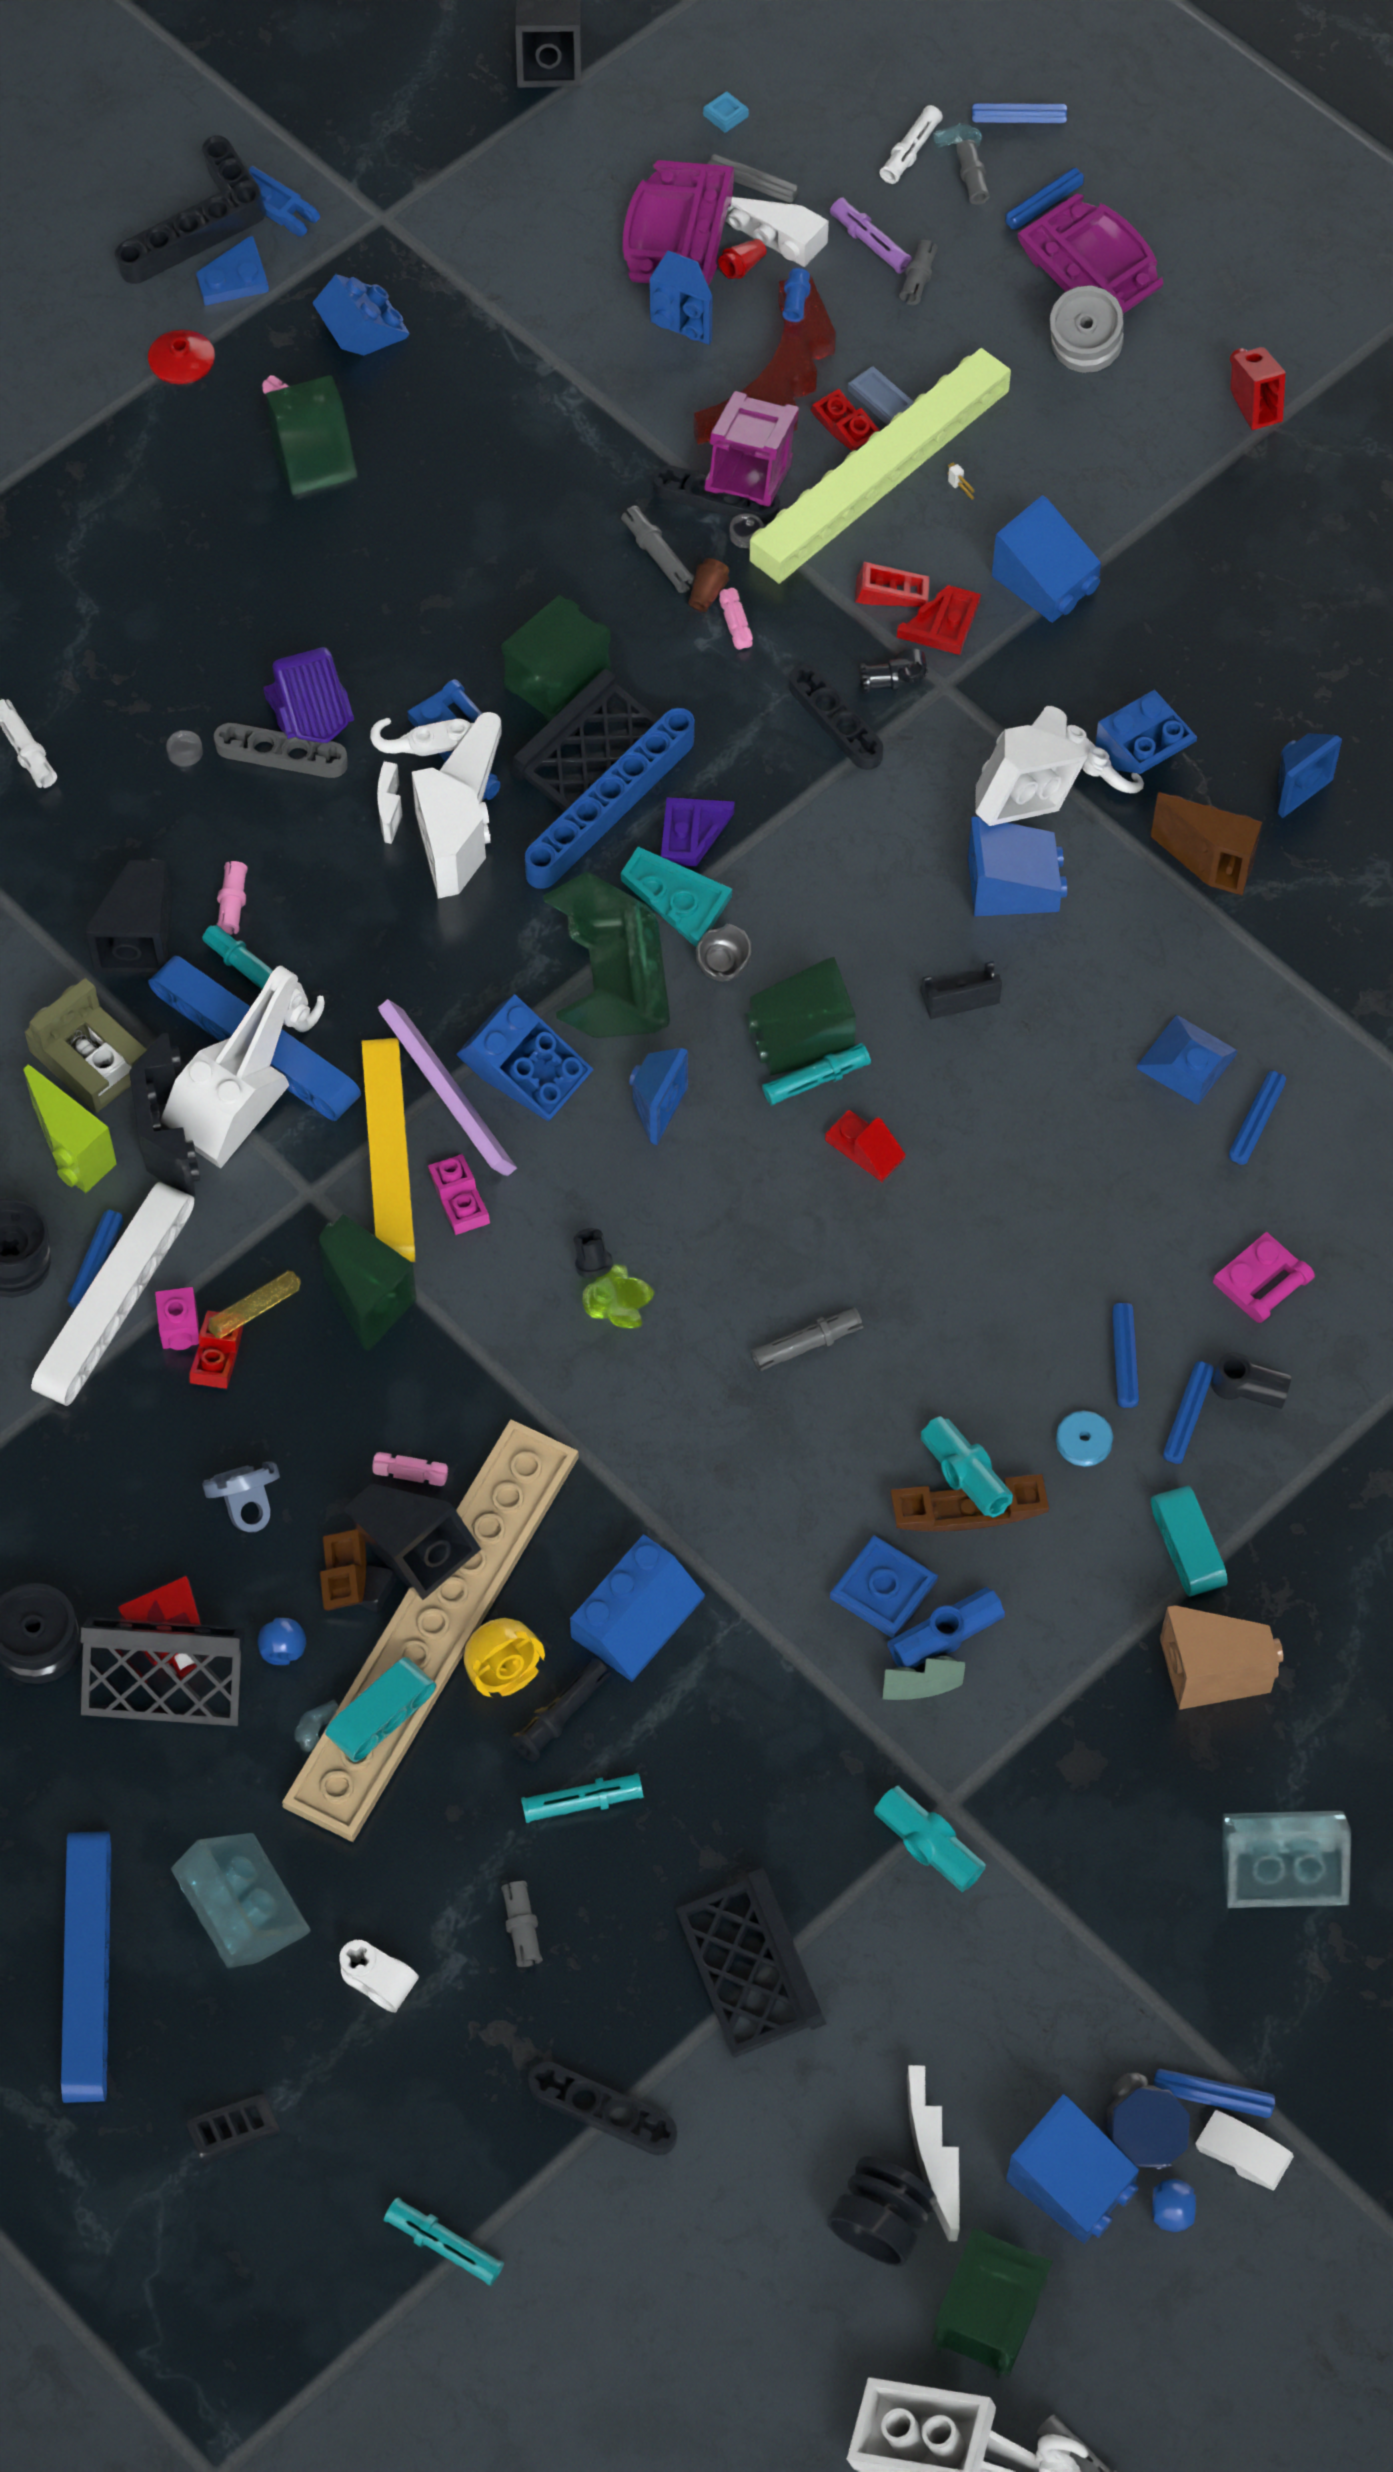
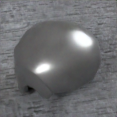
[696,924,751,982]

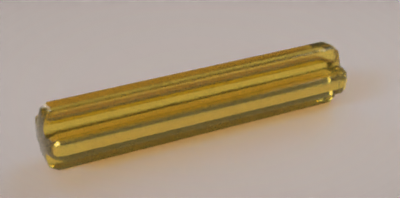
[208,1271,301,1338]

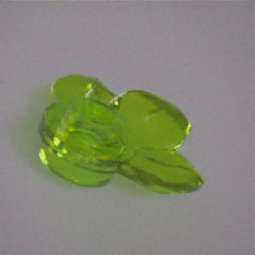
[582,1264,655,1328]

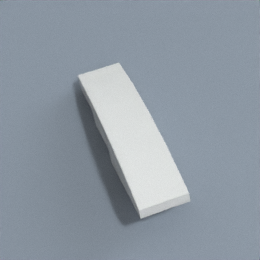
[907,2065,959,2241]

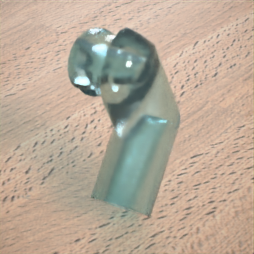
[933,123,982,148]
[294,1700,339,1752]

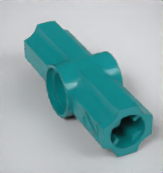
[921,1416,1013,1518]
[874,1786,986,1892]

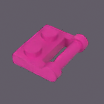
[1213,1232,1315,1323]

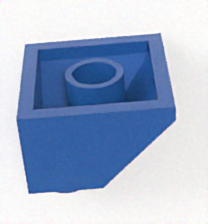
[1278,733,1342,818]
[1137,1014,1238,1105]
[629,1048,688,1145]

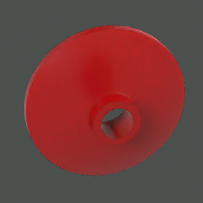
[148,330,215,384]

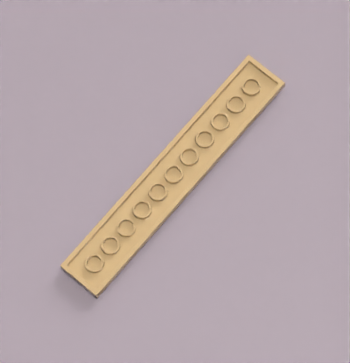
[282,1420,579,1842]

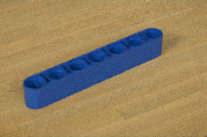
[525,708,695,889]
[148,955,361,1121]
[61,1831,111,2103]

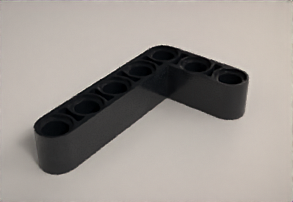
[115,136,266,284]

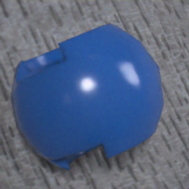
[257,1618,307,1665]
[1152,2178,1196,2233]

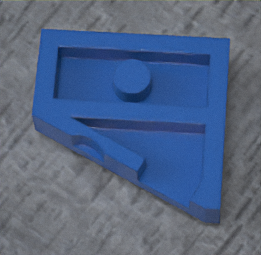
[196,236,269,306]

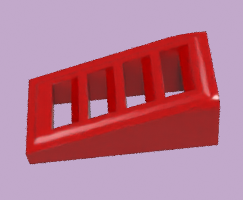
[855,562,929,607]

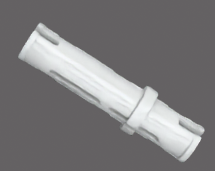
[880,105,942,184]
[0,699,57,788]

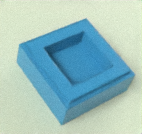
[703,91,749,133]

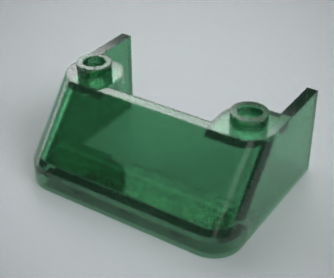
[543,871,670,1038]

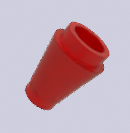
[718,238,767,279]

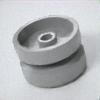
[1050,286,1124,373]

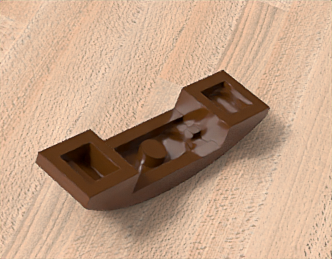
[890,1474,1049,1532]

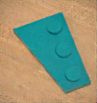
[621,847,732,947]

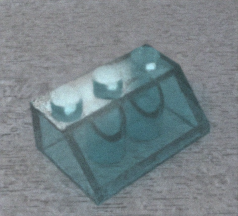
[1222,1811,1351,1908]
[171,1833,311,1968]

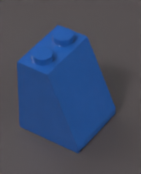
[992,495,1101,623]
[967,817,1067,916]
[1006,2094,1139,2244]

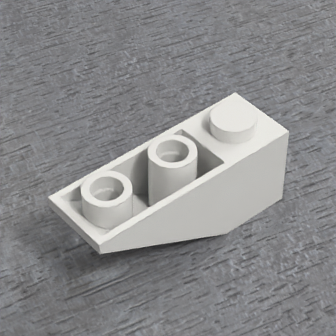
[726,197,828,267]

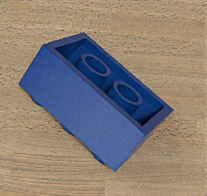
[570,1534,705,1682]

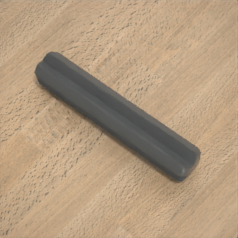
[708,154,798,203]

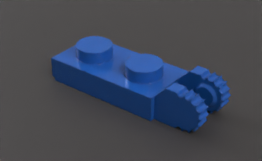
[248,166,320,237]

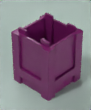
[705,391,799,507]

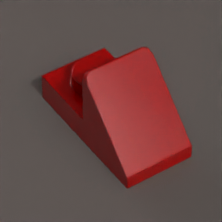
[825,1110,906,1182]

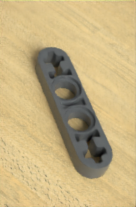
[214,723,348,778]

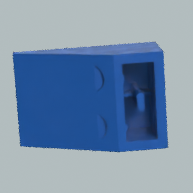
[456,994,594,1121]

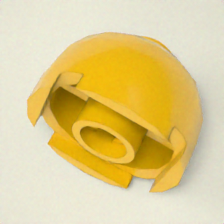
[464,1618,545,1697]

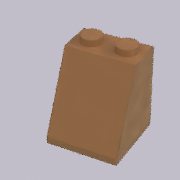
[1160,1606,1283,1710]

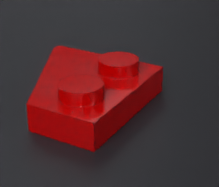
[897,585,981,655]

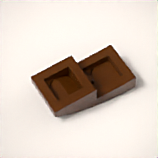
[320,1529,366,1611]

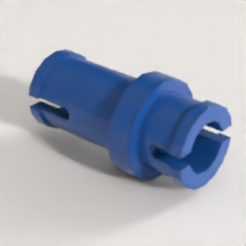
[782,268,811,322]

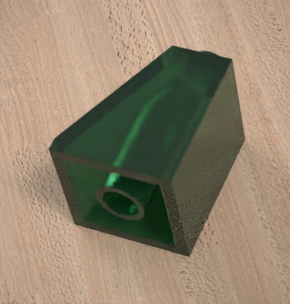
[266,375,357,495]
[745,957,856,1076]
[319,1214,417,1351]

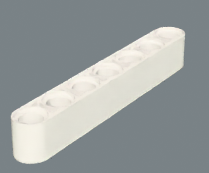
[31,1182,194,1406]

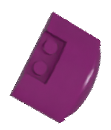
[623,160,734,286]
[1017,193,1163,314]

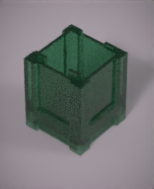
[501,595,611,721]
[931,2228,1053,2379]

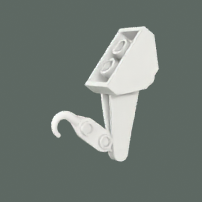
[975,706,1144,826]
[370,712,502,898]
[160,966,325,1169]
[847,2377,1088,2472]

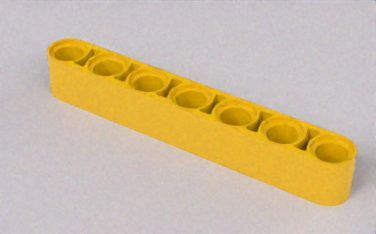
[362,1037,416,1265]

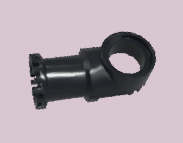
[859,649,928,694]

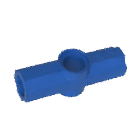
[887,1586,1005,1669]

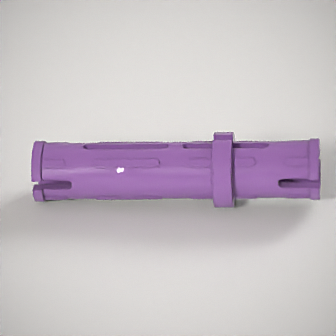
[830,198,912,273]

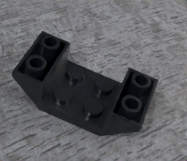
[129,1033,200,1196]

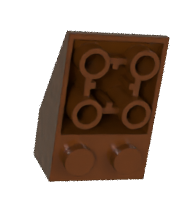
[1151,792,1262,895]

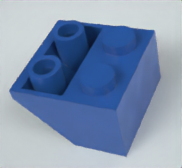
[650,250,713,345]
[313,274,410,356]
[1095,689,1197,774]

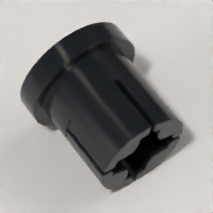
[573,1228,613,1278]

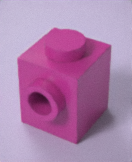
[155,1287,200,1350]

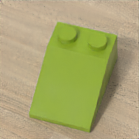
[23,1064,117,1193]

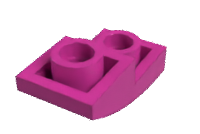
[428,1154,490,1235]

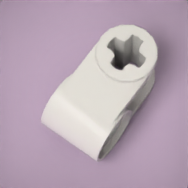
[340,1940,419,2012]

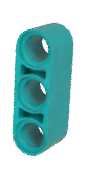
[1151,1485,1227,1597]
[325,1657,437,1762]

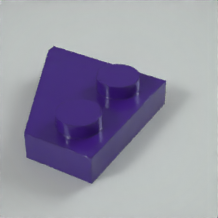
[661,797,734,866]

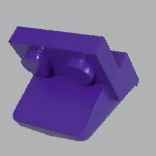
[263,647,354,743]

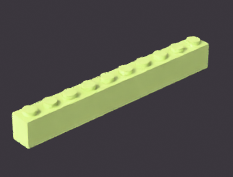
[750,348,1011,584]

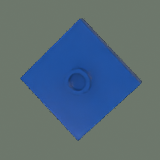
[830,1535,938,1638]

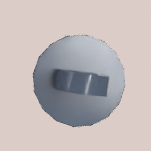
[202,1462,280,1532]

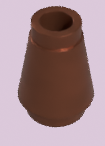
[689,558,729,612]

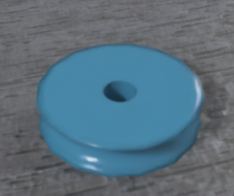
[1056,1410,1114,1467]

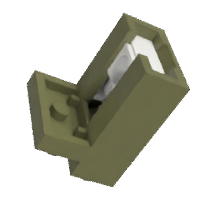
[25,978,147,1113]

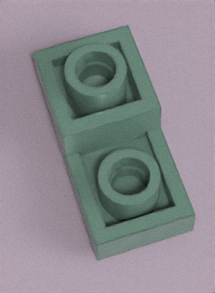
[883,1656,965,1700]

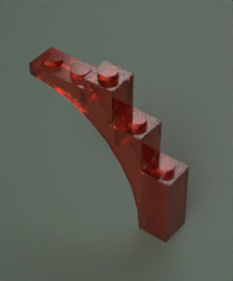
[694,274,836,444]

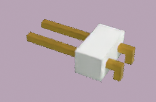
[948,462,975,500]

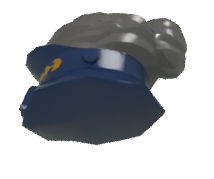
[1107,2073,1190,2170]

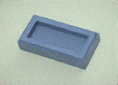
[848,366,914,426]

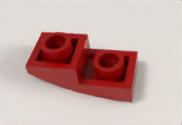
[810,388,880,451]
[190,1311,244,1389]

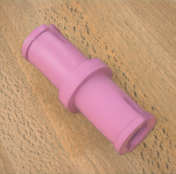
[216,861,247,935]

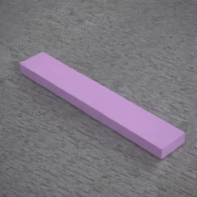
[378,999,517,1176]

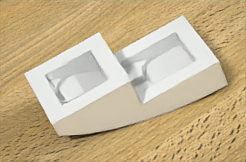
[378,761,402,844]
[1195,2110,1294,2191]

